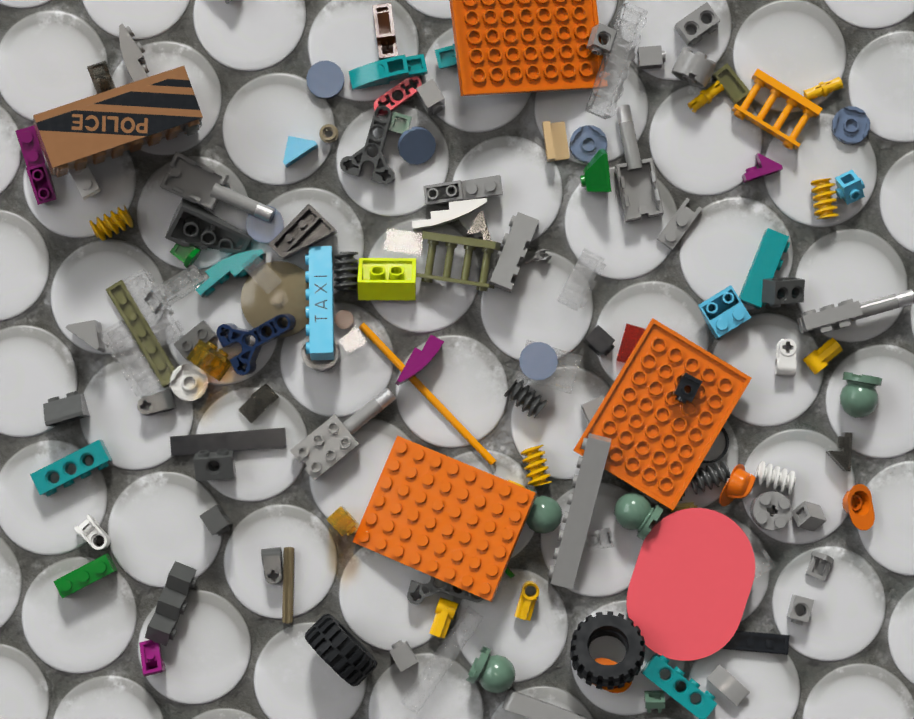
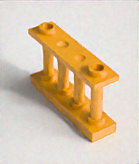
[732,68,823,150]

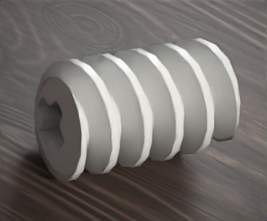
[754,461,796,495]

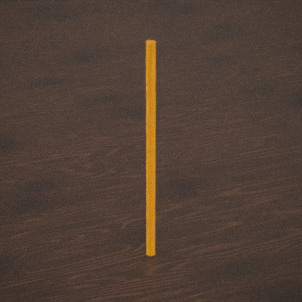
[359,323,496,465]

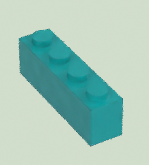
[739,228,790,309]

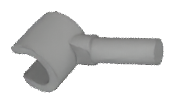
[524,249,552,264]

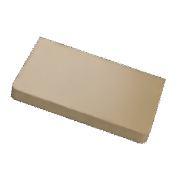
[542,121,570,162]

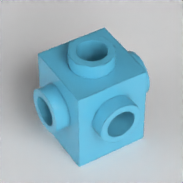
[835,170,865,205]

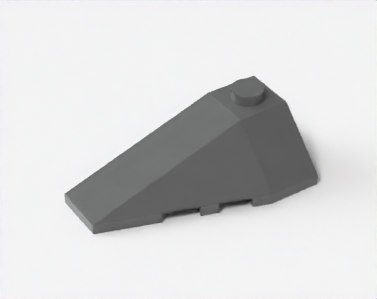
[165,198,251,254]

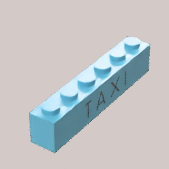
[305,246,334,361]

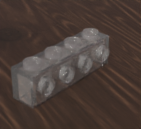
[123,269,184,348]
[102,320,163,398]

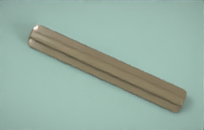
[282,547,294,624]

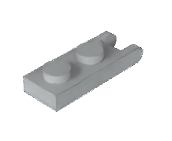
[657,198,702,250]

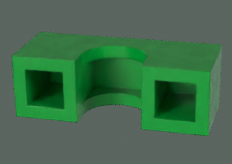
[53,554,118,598]

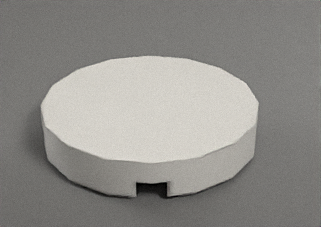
[170,363,208,401]

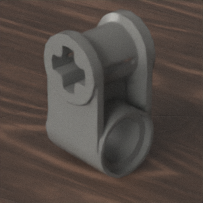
[137,389,176,416]
[261,547,283,585]

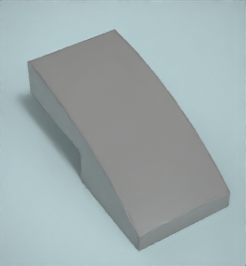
[706,664,750,706]

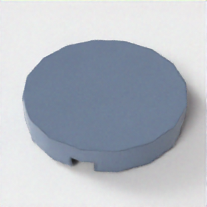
[306,61,344,99]
[831,106,870,145]
[569,125,607,163]
[397,127,436,165]
[246,205,284,243]
[519,342,558,380]

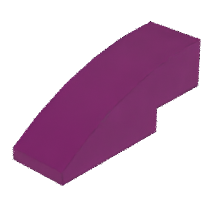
[395,335,444,386]

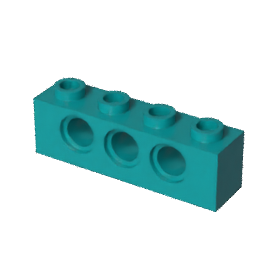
[30,440,112,497]
[641,654,717,719]

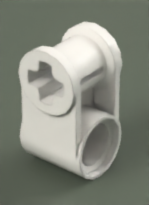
[774,339,797,376]
[74,514,111,550]

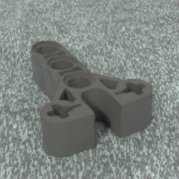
[340,106,395,184]
[407,576,483,604]

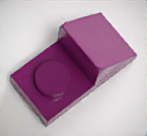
[742,153,783,183]
[139,640,166,677]

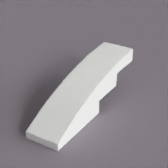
[412,198,487,231]

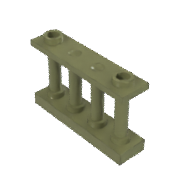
[416,231,501,291]

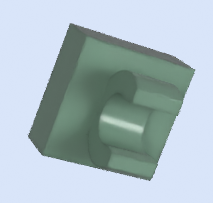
[388,112,412,135]
[644,691,665,713]

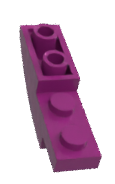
[15,125,56,205]

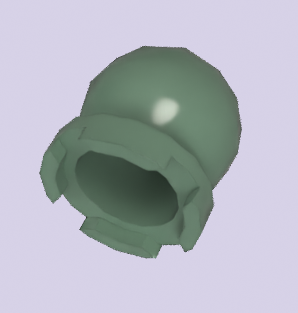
[840,372,882,418]
[525,488,563,534]
[614,492,664,540]
[466,646,516,693]

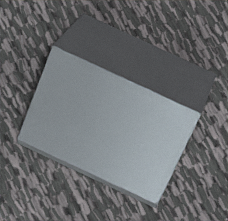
[65,320,105,352]

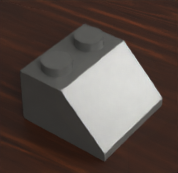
[43,391,90,427]

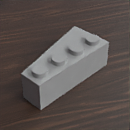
[487,212,539,293]

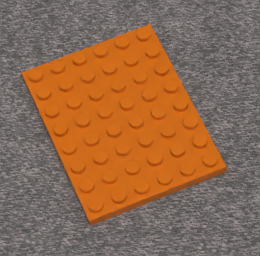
[450,0,607,96]
[573,318,752,511]
[353,436,537,602]

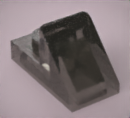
[87,61,116,94]
[466,211,492,241]
[238,383,279,423]
[825,432,852,471]

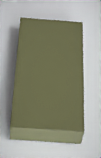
[712,63,750,104]

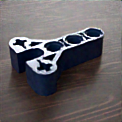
[216,314,296,375]

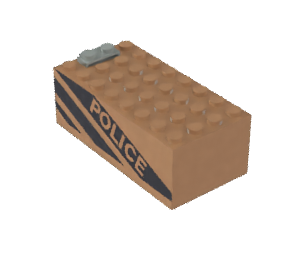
[33,66,203,177]

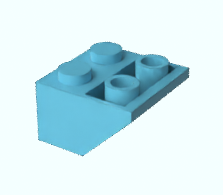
[698,285,751,339]

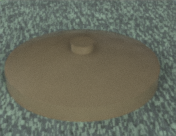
[241,261,309,338]

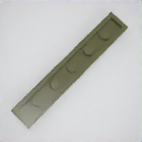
[106,280,175,388]

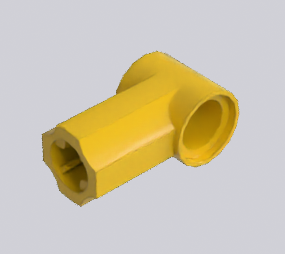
[803,337,843,375]
[514,581,539,621]
[429,597,458,639]

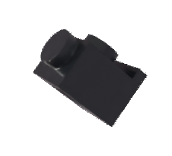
[672,373,703,404]

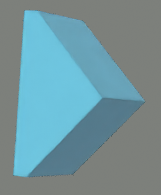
[283,136,318,168]

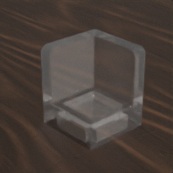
[339,325,368,355]

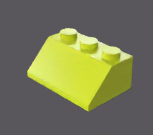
[357,258,416,301]

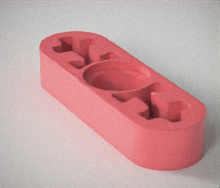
[374,76,422,116]

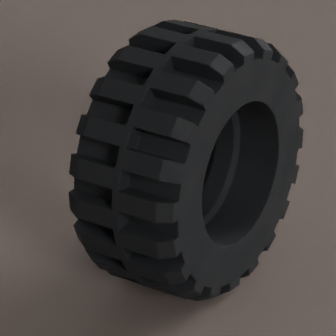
[570,611,645,690]
[305,613,377,687]

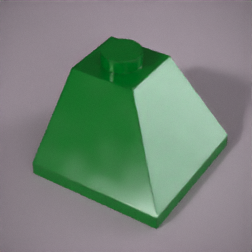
[580,149,612,192]

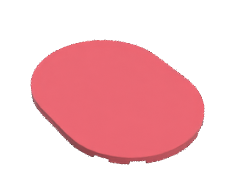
[627,508,755,661]

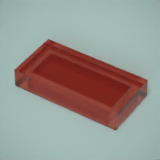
[616,324,645,363]

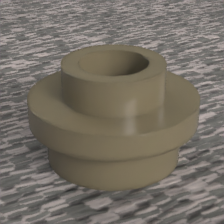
[319,124,338,143]

